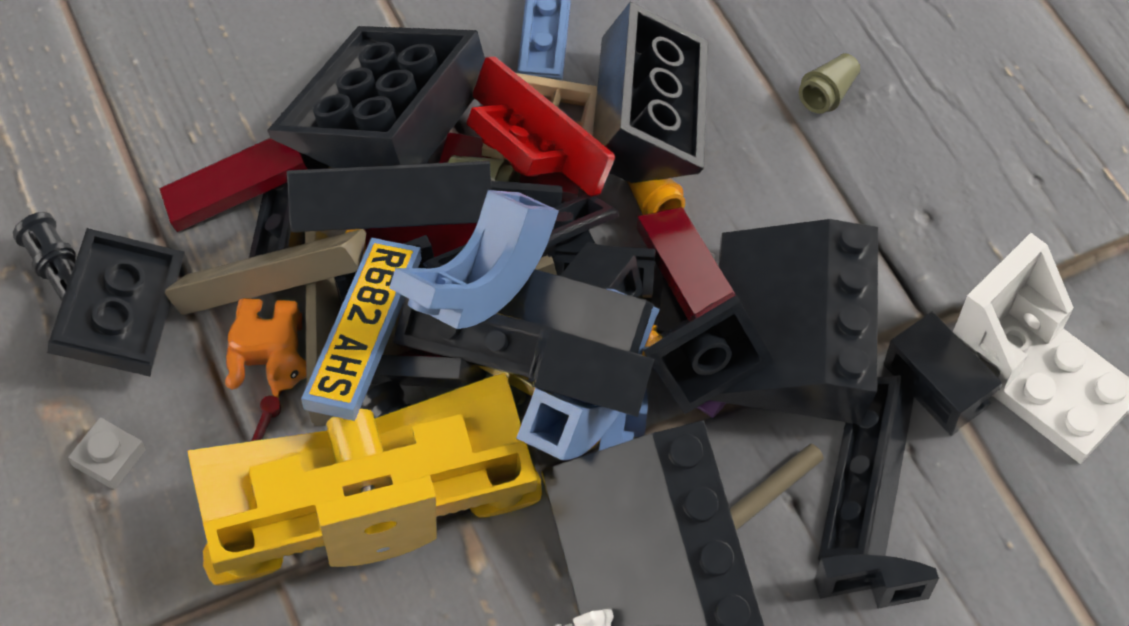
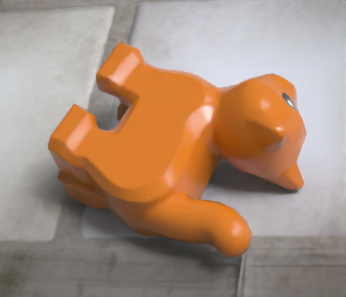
[225,298,307,398]

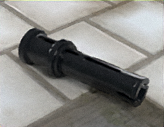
[13,212,76,301]

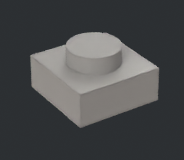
[68,417,146,490]

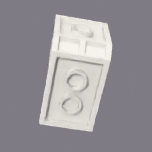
[953,233,1129,464]

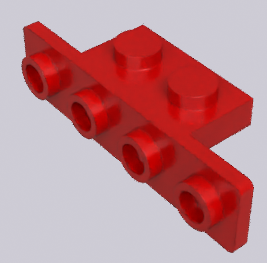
[466,56,615,196]

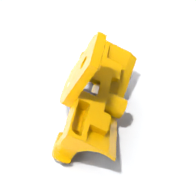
[188,372,542,586]

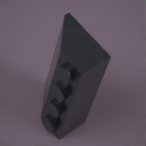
[593,1,708,183]

